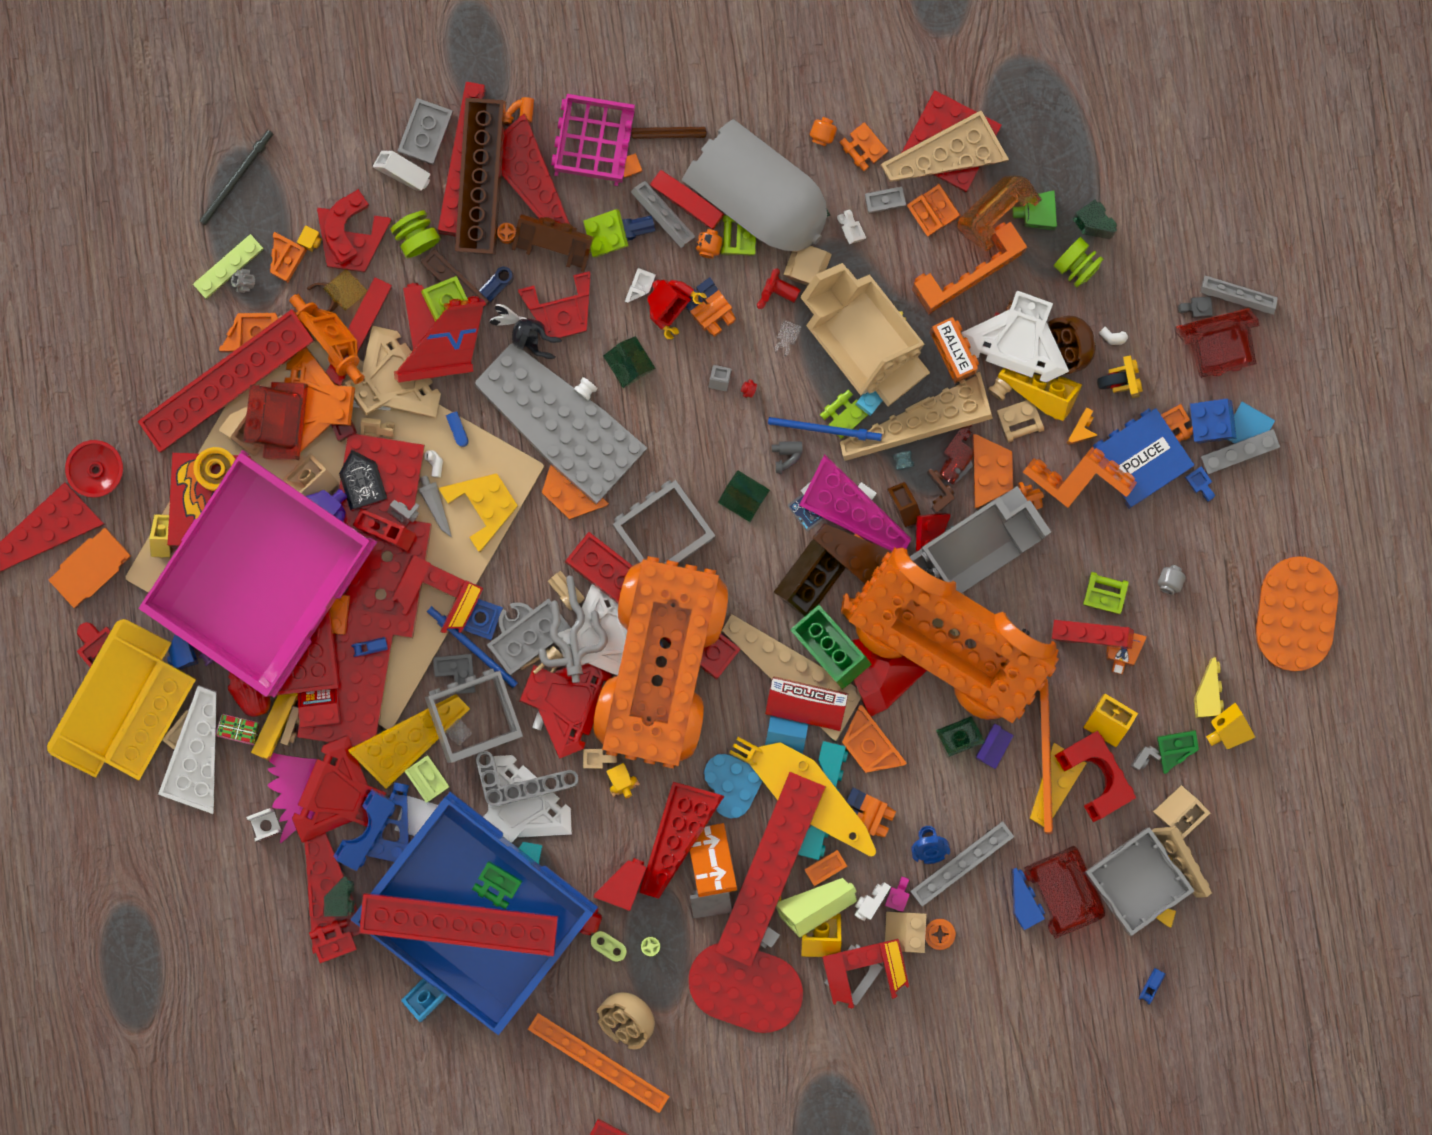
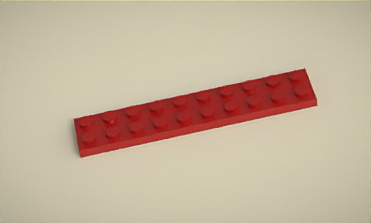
[138,309,315,453]
[565,532,741,680]
[715,772,826,967]
[359,893,558,956]

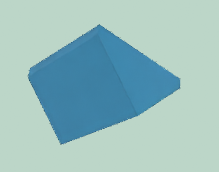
[765,716,808,754]
[401,979,448,1022]

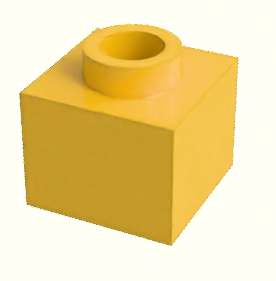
[297,225,322,252]

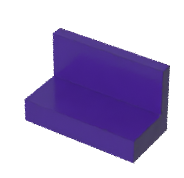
[975,724,1014,769]

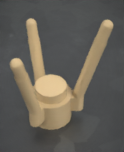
[520,646,563,674]

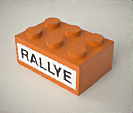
[930,317,979,384]

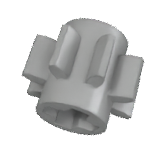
[231,269,255,293]

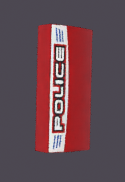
[765,676,849,731]

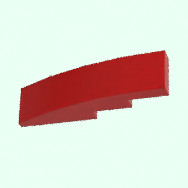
[650,170,724,230]

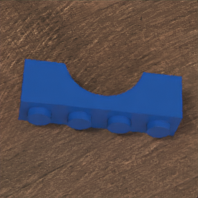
[333,789,395,871]

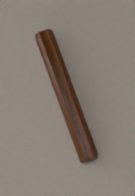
[631,127,707,139]

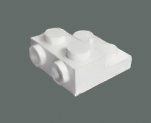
[854,883,891,921]

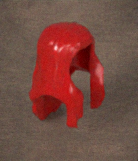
[228,671,271,717]

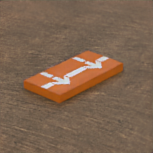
[690,823,737,897]

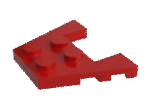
[317,207,392,272]
[518,271,591,338]

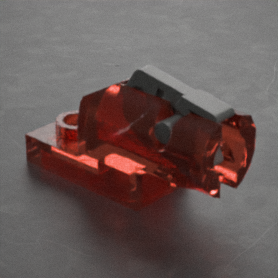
[939,425,973,484]

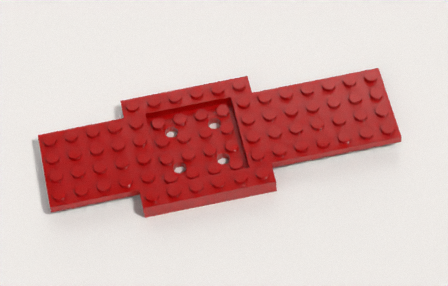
[297,434,432,746]

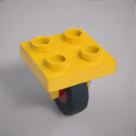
[1097,355,1143,398]

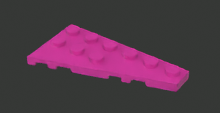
[799,454,911,551]

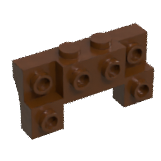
[511,214,594,272]

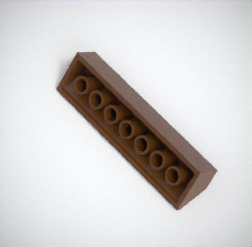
[455,98,506,255]

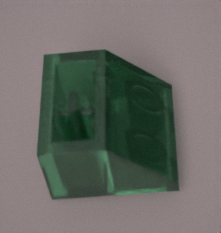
[1073,199,1117,239]
[324,877,355,917]

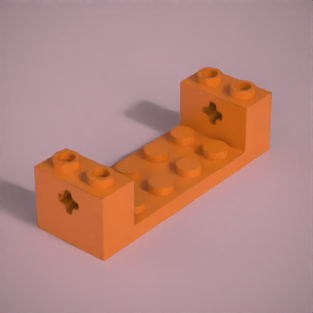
[912,222,1027,315]

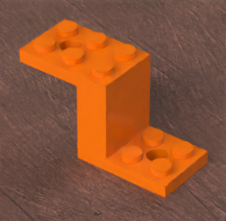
[1023,447,1137,508]

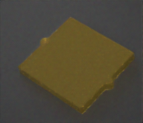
[323,269,367,311]

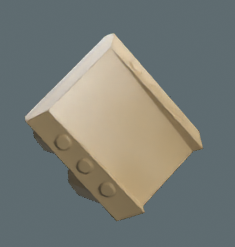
[783,246,832,286]

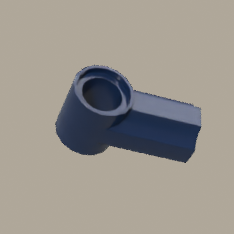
[622,215,655,241]
[479,266,514,302]

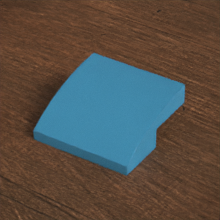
[1229,401,1275,443]

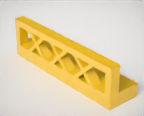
[251,693,298,761]

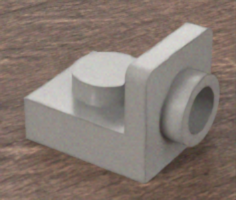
[388,500,420,526]
[1131,746,1161,770]

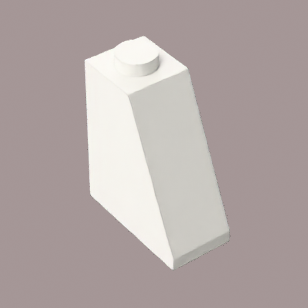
[373,151,431,191]

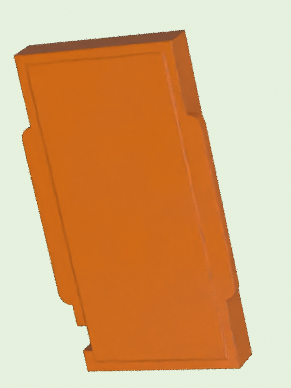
[48,528,132,608]

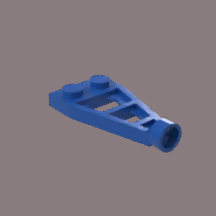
[367,782,409,862]

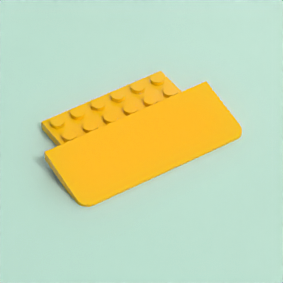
[47,619,196,780]

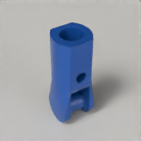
[446,411,469,447]
[351,637,388,657]
[1138,968,1166,1005]

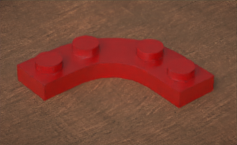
[324,189,369,265]

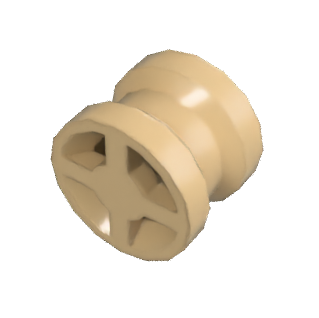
[988,377,1012,401]

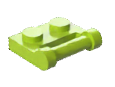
[721,215,756,256]
[1083,572,1129,615]

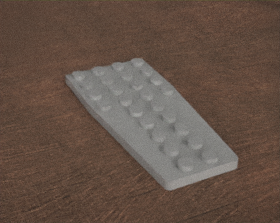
[475,343,647,505]

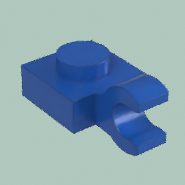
[1185,466,1215,502]

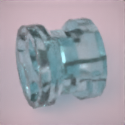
[893,451,915,470]

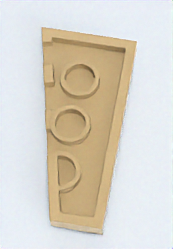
[1152,827,1212,898]

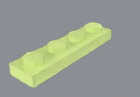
[193,234,264,299]

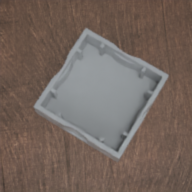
[1084,827,1195,936]

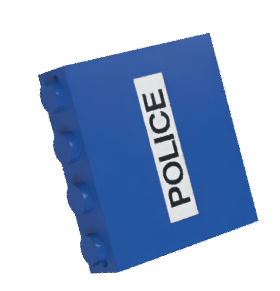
[1092,408,1194,509]

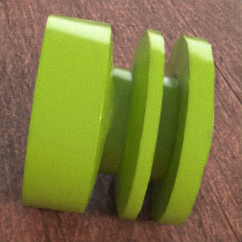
[390,210,441,259]
[1053,237,1104,288]

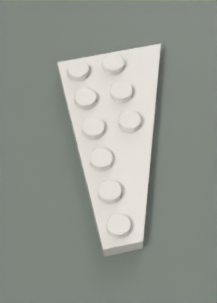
[158,685,217,814]

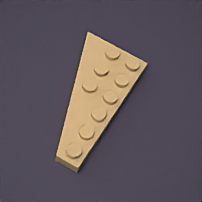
[881,111,1009,182]

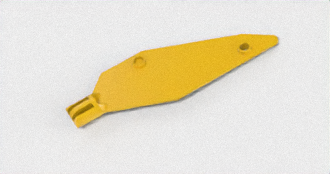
[729,737,876,856]

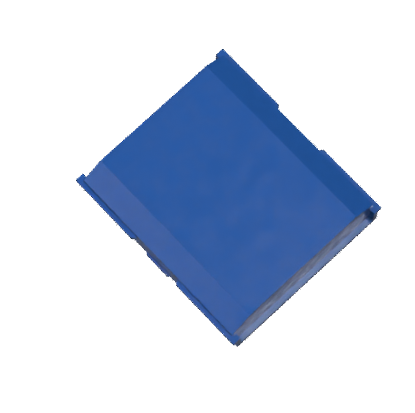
[350,791,598,1035]

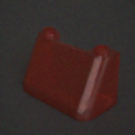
[1024,846,1105,939]

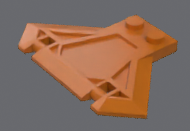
[277,347,355,460]

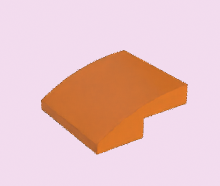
[907,184,961,237]

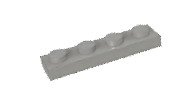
[631,181,695,248]
[1200,276,1278,315]
[1201,429,1280,474]

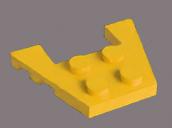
[439,473,518,552]

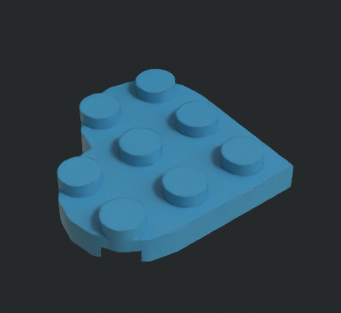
[704,754,762,819]

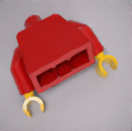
[647,280,707,339]

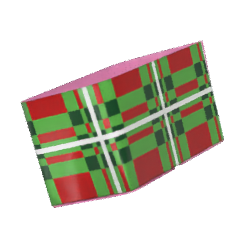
[215,714,260,745]

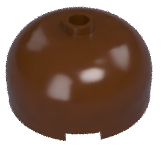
[1048,315,1096,374]

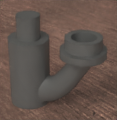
[772,441,803,474]

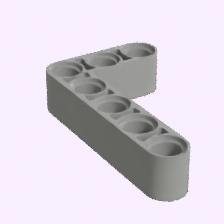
[476,751,579,807]

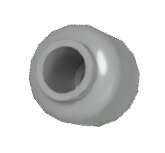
[1157,565,1186,595]

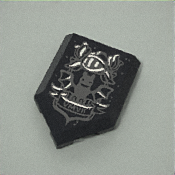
[339,450,387,510]

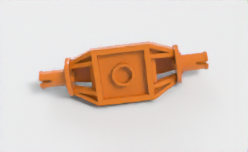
[289,294,365,384]

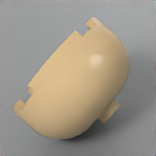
[597,992,655,1049]

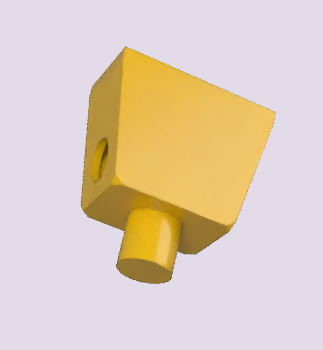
[1206,703,1255,749]

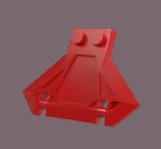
[519,664,612,759]
[292,735,386,843]

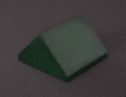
[603,336,656,388]
[718,470,770,522]
[936,716,985,758]

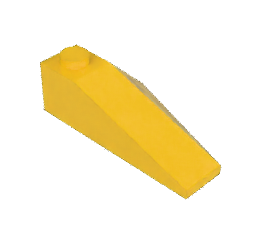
[998,368,1082,421]

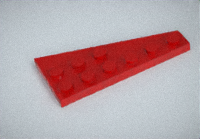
[0,482,105,572]

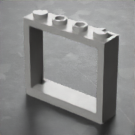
[613,480,716,564]
[425,669,523,763]

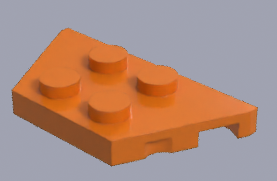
[219,313,279,353]
[973,434,1013,508]
[542,464,609,520]
[842,705,907,773]

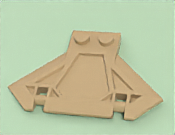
[344,325,441,418]

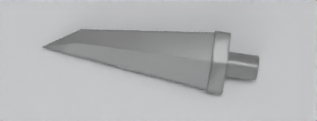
[418,475,452,537]

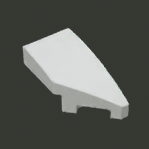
[625,268,656,303]

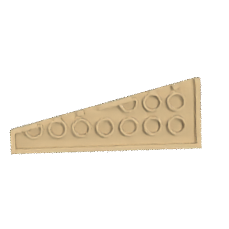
[840,372,993,461]
[722,614,861,741]

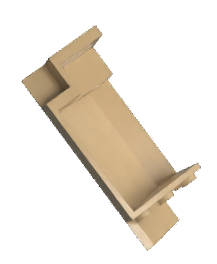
[801,263,930,407]

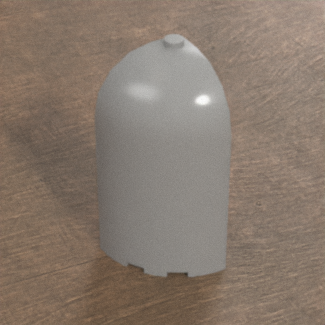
[682,119,827,251]

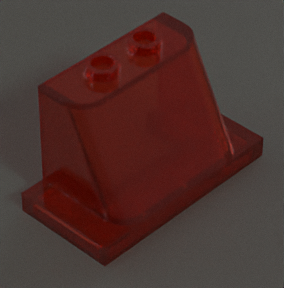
[1175,308,1260,378]
[243,382,308,461]

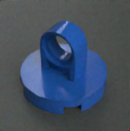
[911,826,950,864]

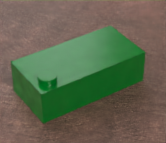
[790,605,872,690]

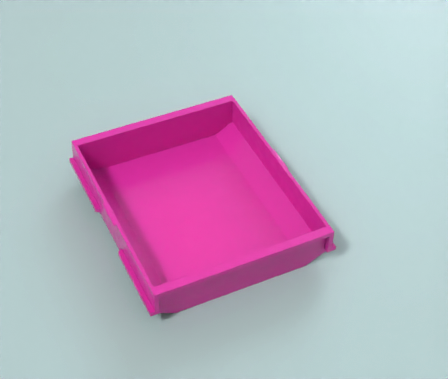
[138,450,377,698]

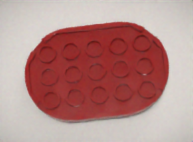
[688,943,803,1033]

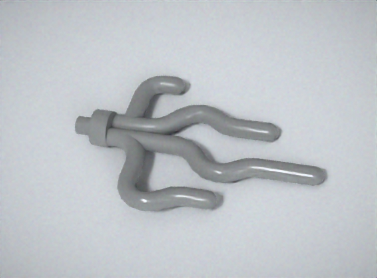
[539,575,608,683]

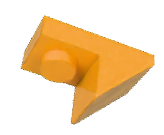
[1067,407,1097,445]

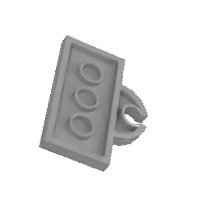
[487,598,571,676]

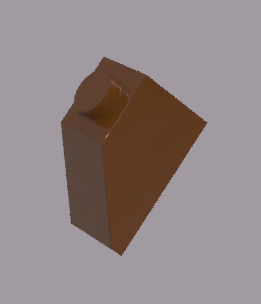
[887,482,921,527]

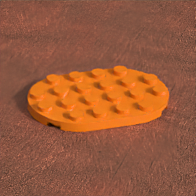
[1256,556,1338,672]

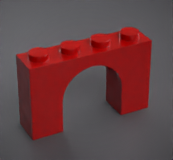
[1055,730,1136,822]

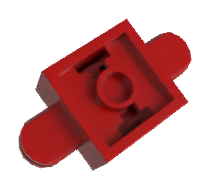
[77,622,111,668]

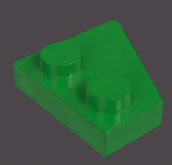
[1157,730,1199,774]

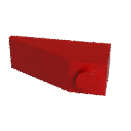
[352,508,416,551]

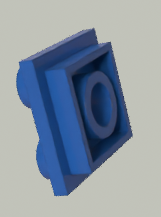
[463,599,503,640]

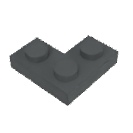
[433,654,476,694]

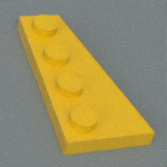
[1029,743,1086,827]

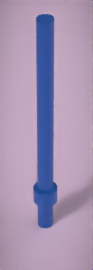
[768,417,882,441]
[427,606,518,688]

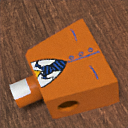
[1106,633,1147,675]

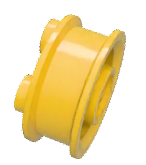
[194,447,236,491]

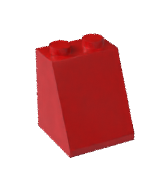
[594,858,647,911]

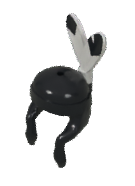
[490,304,562,359]

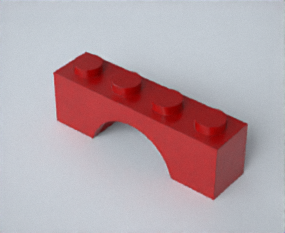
[1052,620,1134,649]

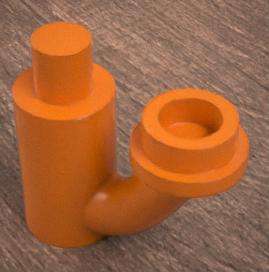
[505,97,534,124]

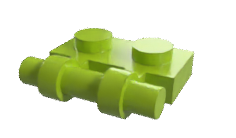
[820,390,868,439]

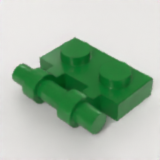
[472,861,522,910]

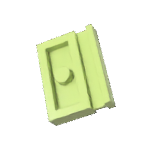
[405,755,450,803]

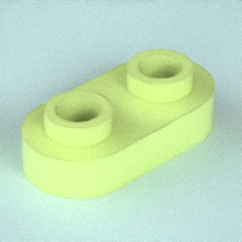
[591,931,627,962]

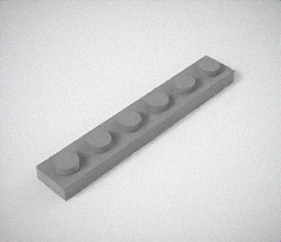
[910,821,1014,907]

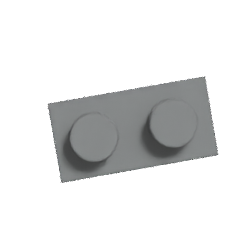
[865,187,906,214]

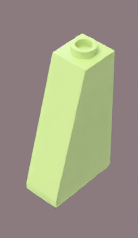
[776,878,857,938]

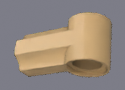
[548,571,585,611]

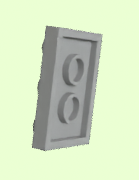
[397,98,453,165]

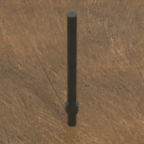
[199,130,274,225]

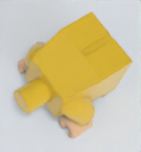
[606,763,640,798]

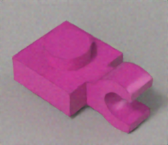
[885,876,910,912]

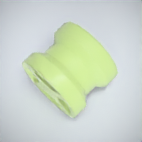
[641,937,660,956]

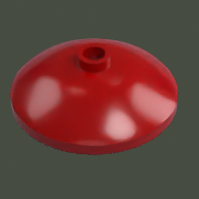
[65,440,123,498]

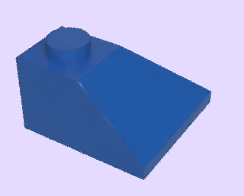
[167,634,199,670]

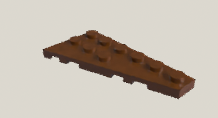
[812,523,892,585]

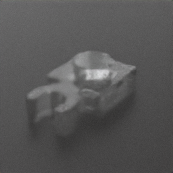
[775,320,802,356]

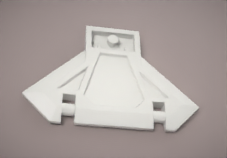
[962,291,1069,382]
[558,584,627,676]
[483,755,572,843]

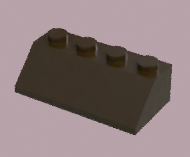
[774,539,845,617]

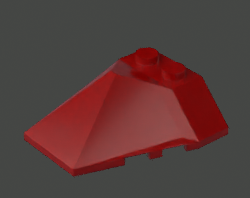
[852,639,927,716]

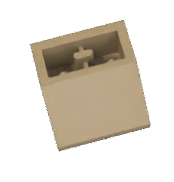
[1153,785,1210,839]

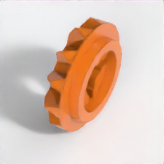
[925,919,956,950]

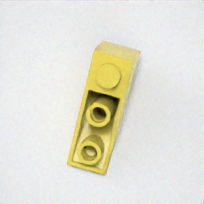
[1194,657,1224,718]

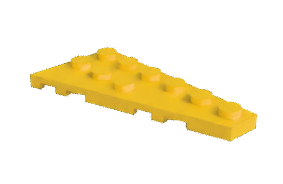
[348,694,470,789]

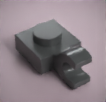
[1178,296,1213,318]

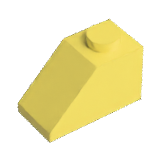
[149,514,172,558]

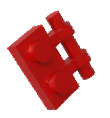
[309,919,357,963]

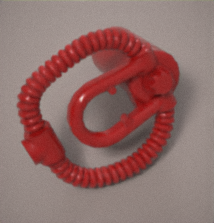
[757,268,801,309]

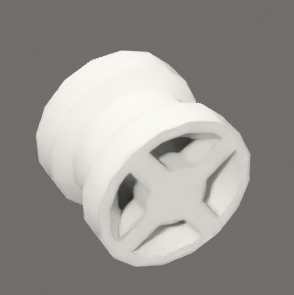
[574,377,598,401]

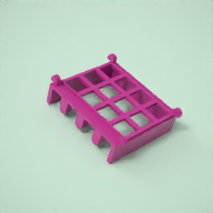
[551,94,635,186]

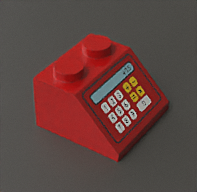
[298,688,341,728]

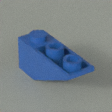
[1012,868,1046,930]

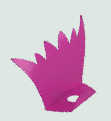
[267,753,317,843]

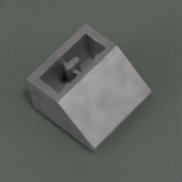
[690,890,732,919]

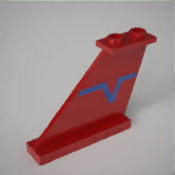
[394,296,486,382]

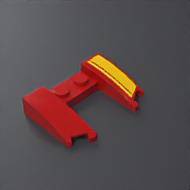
[391,555,483,633]
[822,939,909,1009]

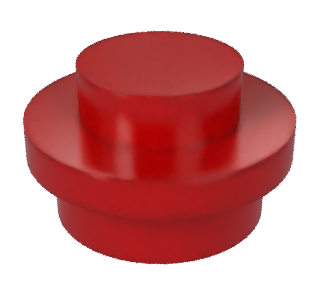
[741,379,757,398]

